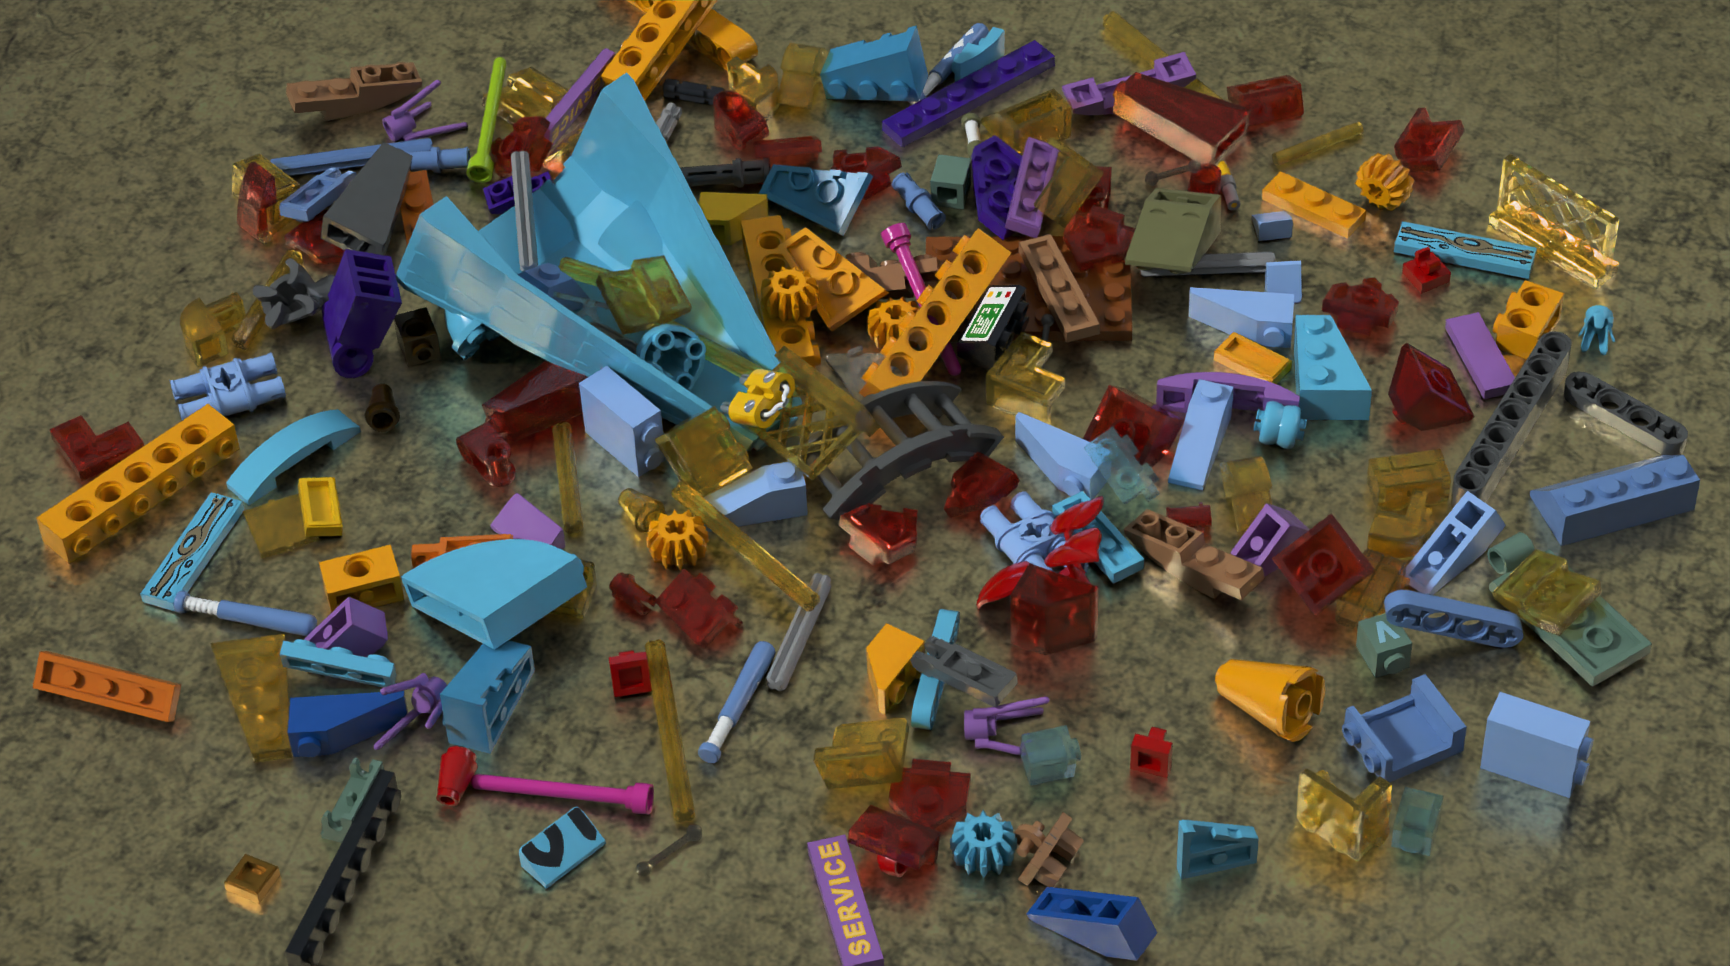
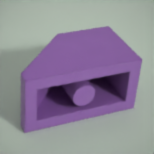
[1230,503,1312,577]
[304,597,388,657]

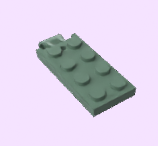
[1487,532,1652,687]

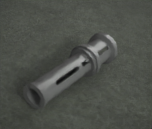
[680,156,771,188]

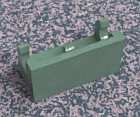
[320,758,384,843]

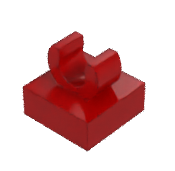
[1402,247,1451,294]
[608,650,652,697]
[1130,727,1173,778]

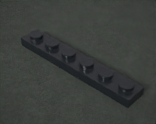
[285,769,401,966]

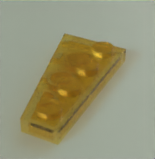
[210,634,292,763]

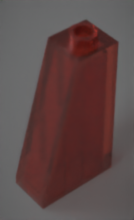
[1113,72,1251,169]

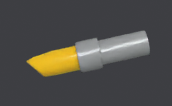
[1216,160,1241,210]

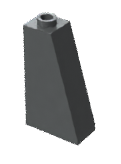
[321,142,413,256]

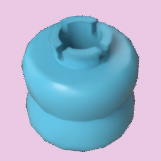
[1253,401,1307,449]

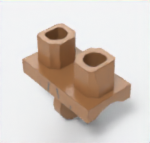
[1014,812,1084,887]

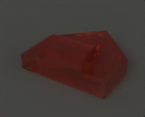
[491,116,553,179]
[831,146,902,200]
[1063,205,1136,271]
[284,210,345,265]
[1321,277,1399,336]
[944,452,1020,518]
[839,503,918,566]
[889,759,971,840]

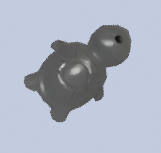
[253,258,335,329]

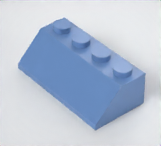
[1530,455,1700,546]

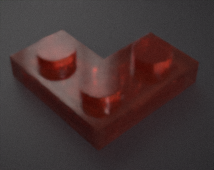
[49,415,144,482]

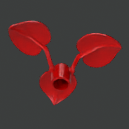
[976,496,1104,611]

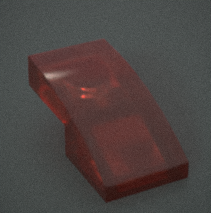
[237,161,277,240]

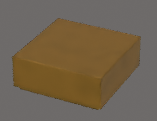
[224,854,280,904]

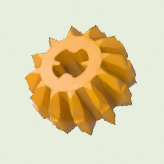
[1355,153,1415,211]
[760,265,819,323]
[867,296,919,348]
[646,508,709,570]

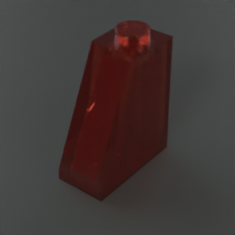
[482,361,588,442]

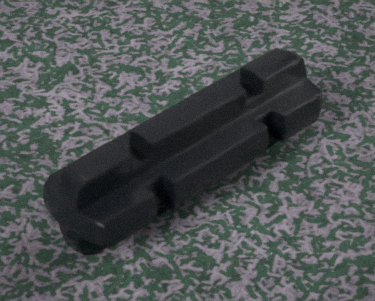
[662,78,726,107]

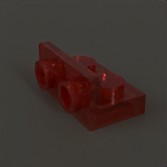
[1227,75,1304,127]

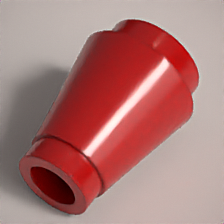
[436,746,478,807]

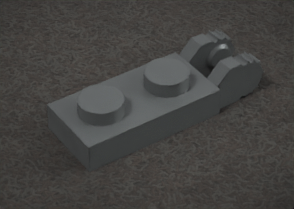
[910,636,1018,708]

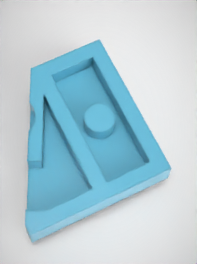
[1176,819,1259,880]

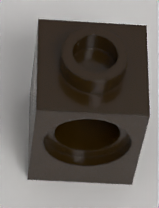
[394,307,441,367]

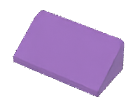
[491,493,565,550]

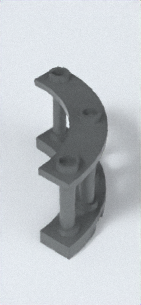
[788,381,1004,525]

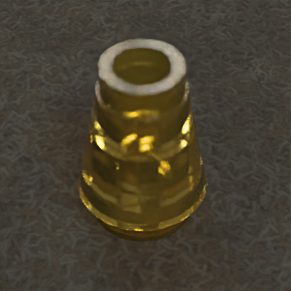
[618,488,667,533]

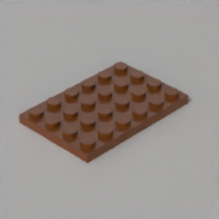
[925,235,1132,342]

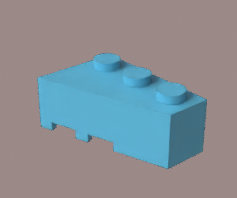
[1294,315,1372,420]

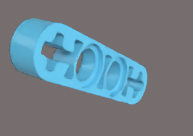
[911,609,960,730]

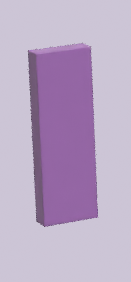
[1445,312,1515,399]

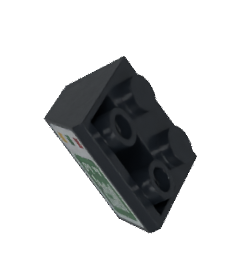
[957,285,1029,373]

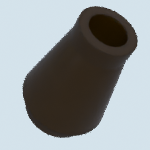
[365,384,400,432]

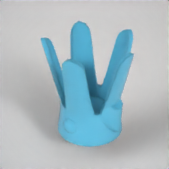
[1578,305,1615,355]

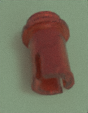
[1166,502,1212,531]
[609,572,657,616]

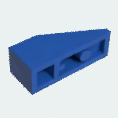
[288,691,409,757]
[1026,887,1158,961]

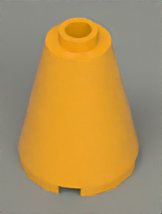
[1215,659,1325,742]

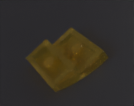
[482,67,569,134]
[596,255,692,335]
[1493,549,1602,636]

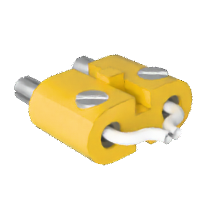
[720,369,795,428]

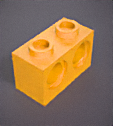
[1493,280,1564,359]

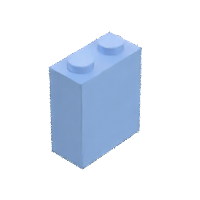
[579,366,666,478]
[1480,692,1594,798]

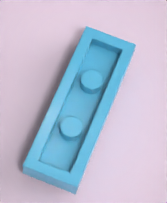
[1052,491,1144,584]
[280,639,397,687]

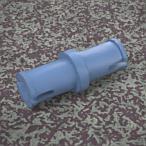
[404,147,471,173]
[892,172,946,230]

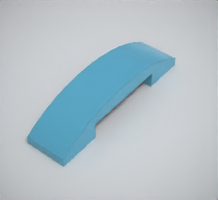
[226,409,361,506]

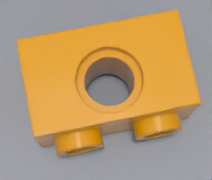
[319,544,405,613]

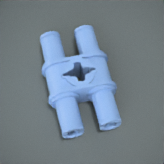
[169,352,286,420]
[980,491,1089,592]

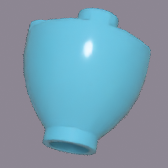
[635,324,706,391]

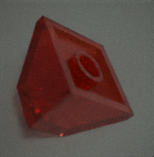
[1388,343,1475,431]
[1272,513,1376,616]

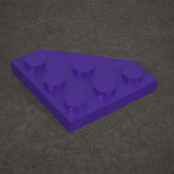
[971,135,1069,240]

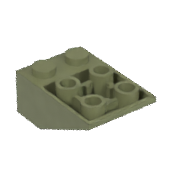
[1125,188,1221,274]

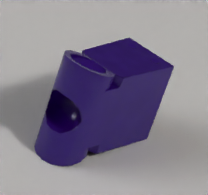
[321,249,402,378]

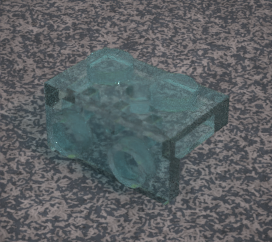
[1084,427,1160,504]

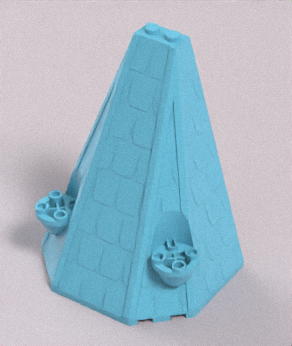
[396,72,803,457]

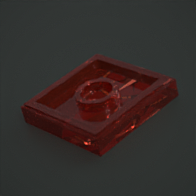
[752,135,822,159]

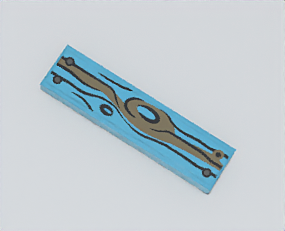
[1394,221,1537,279]
[140,492,245,611]

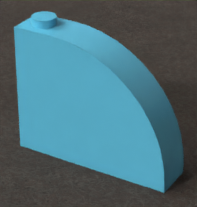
[401,539,587,650]

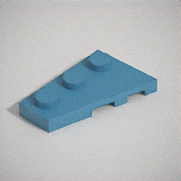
[759,164,874,236]

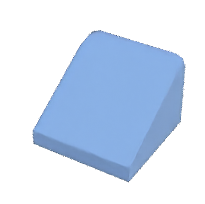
[1251,211,1293,241]
[1265,260,1302,303]

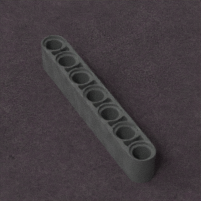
[1451,331,1572,508]

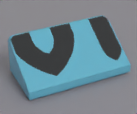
[519,806,606,889]

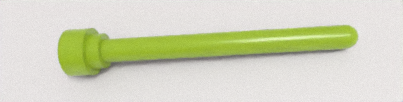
[466,57,507,183]

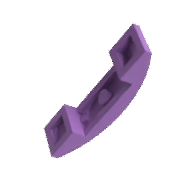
[1062,52,1196,115]
[1156,372,1300,413]

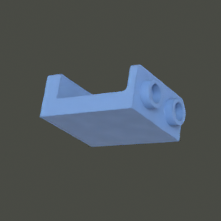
[1342,674,1467,785]

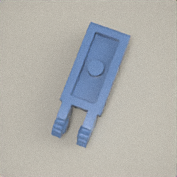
[279,167,357,222]

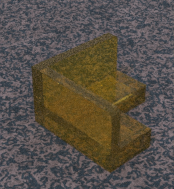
[1034,138,1104,228]
[986,331,1065,425]

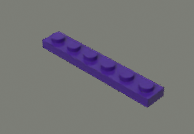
[882,40,1055,148]

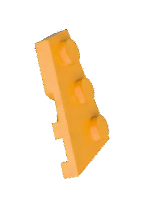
[778,227,889,331]

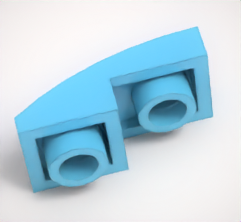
[951,27,1005,82]

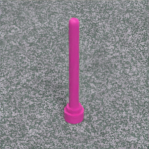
[881,223,961,376]
[471,774,654,815]

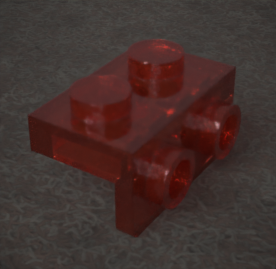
[1394,108,1465,173]
[655,569,744,650]
[848,805,941,870]

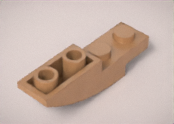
[286,62,422,121]
[846,252,943,299]
[1124,509,1265,600]

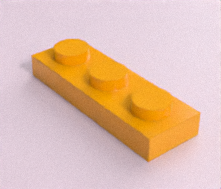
[1262,171,1366,239]

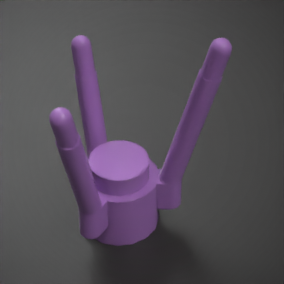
[382,80,468,142]
[374,673,447,750]
[964,696,1050,757]

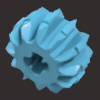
[950,809,1017,878]

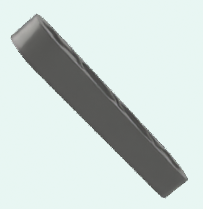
[1564,371,1688,455]

